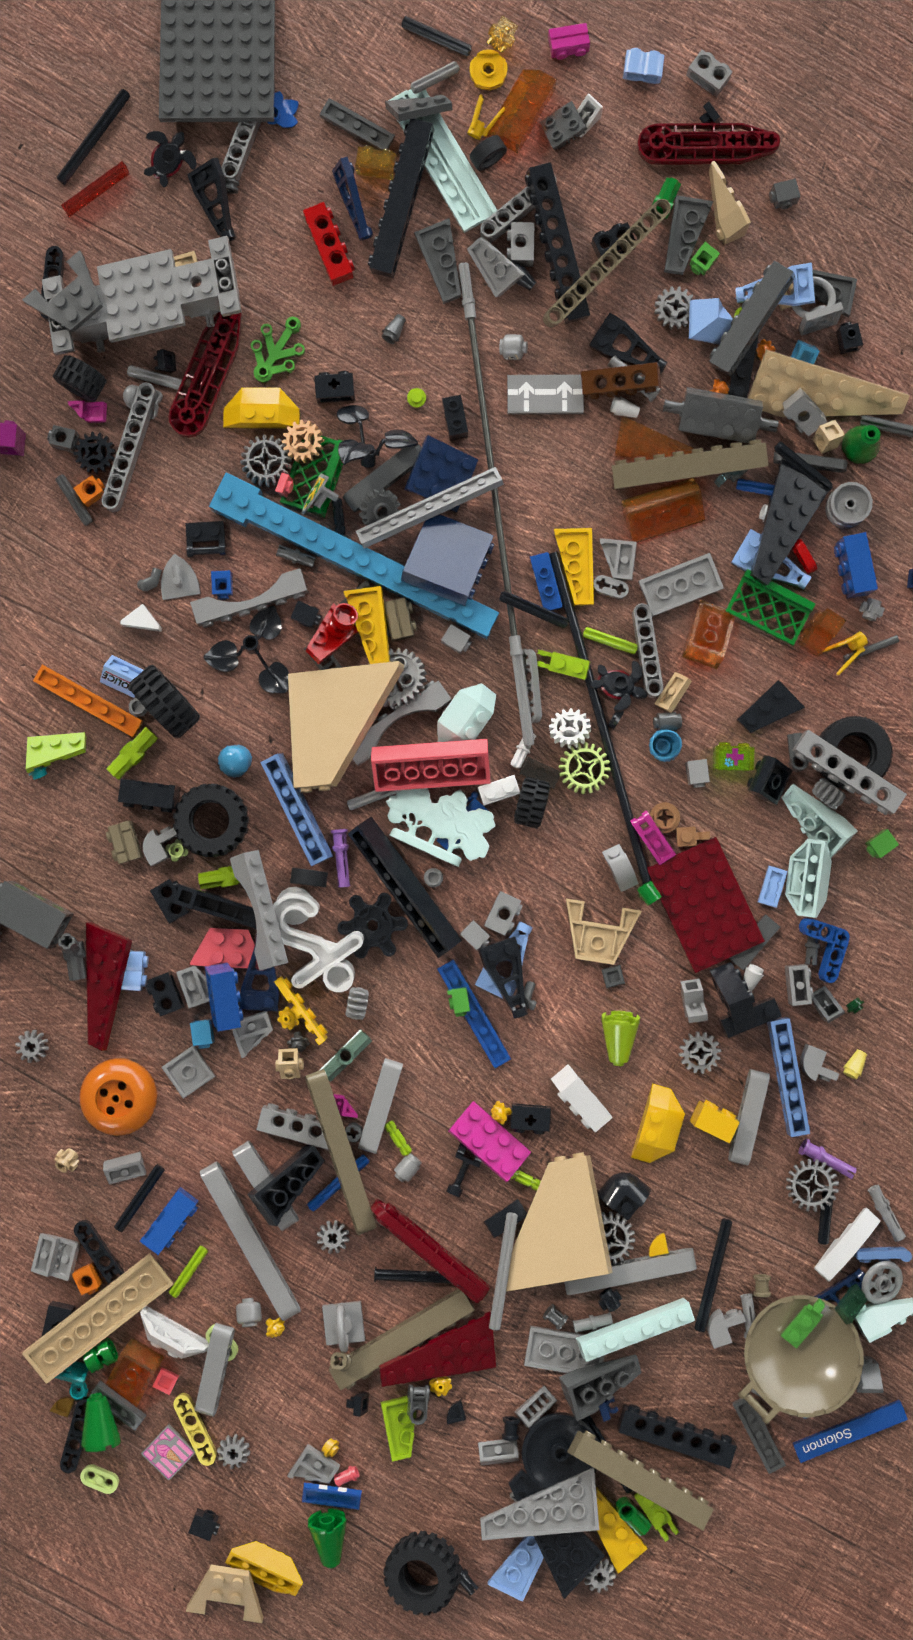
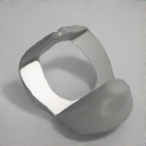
[123,385,163,419]

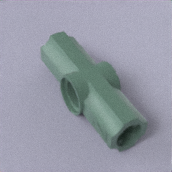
[319,1029,372,1082]

